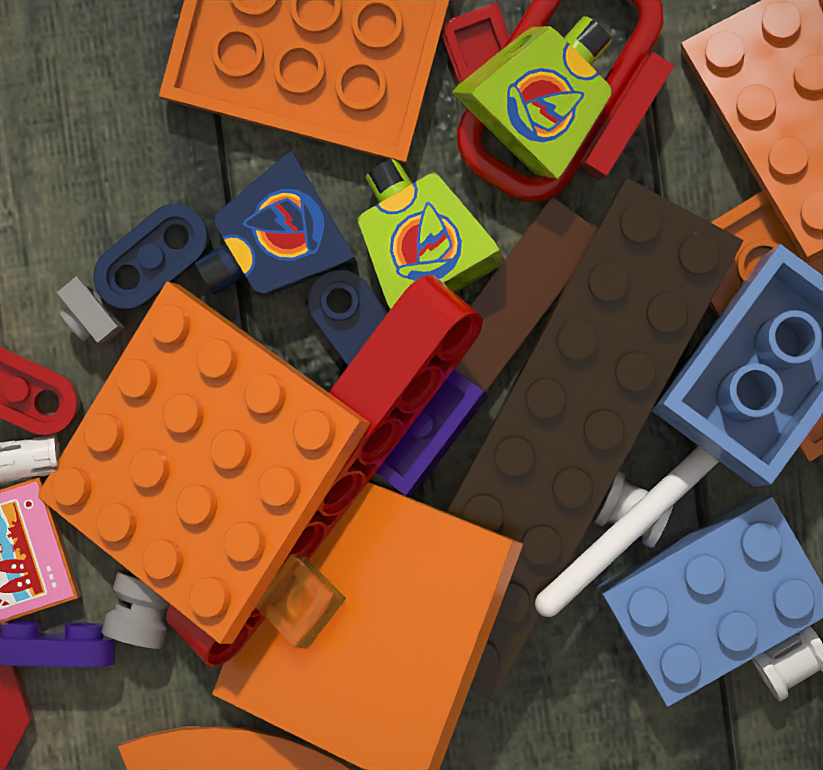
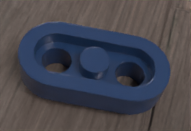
[94,204,209,310]
[308,269,388,366]

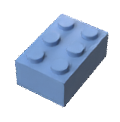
[651,244,823,487]
[596,493,823,707]

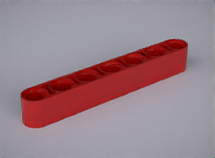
[166,275,483,667]

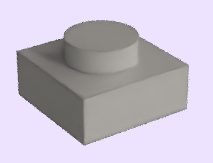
[56,276,126,344]

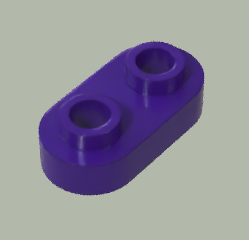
[0,621,116,667]

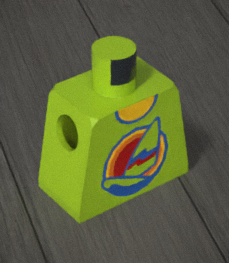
[451,16,612,179]
[357,159,506,310]

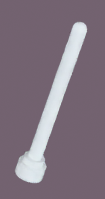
[535,446,720,617]

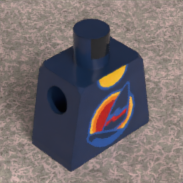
[194,151,356,298]

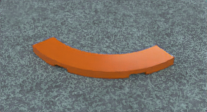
[118,726,357,770]

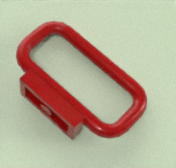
[457,0,675,202]

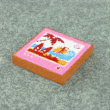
[0,476,82,623]

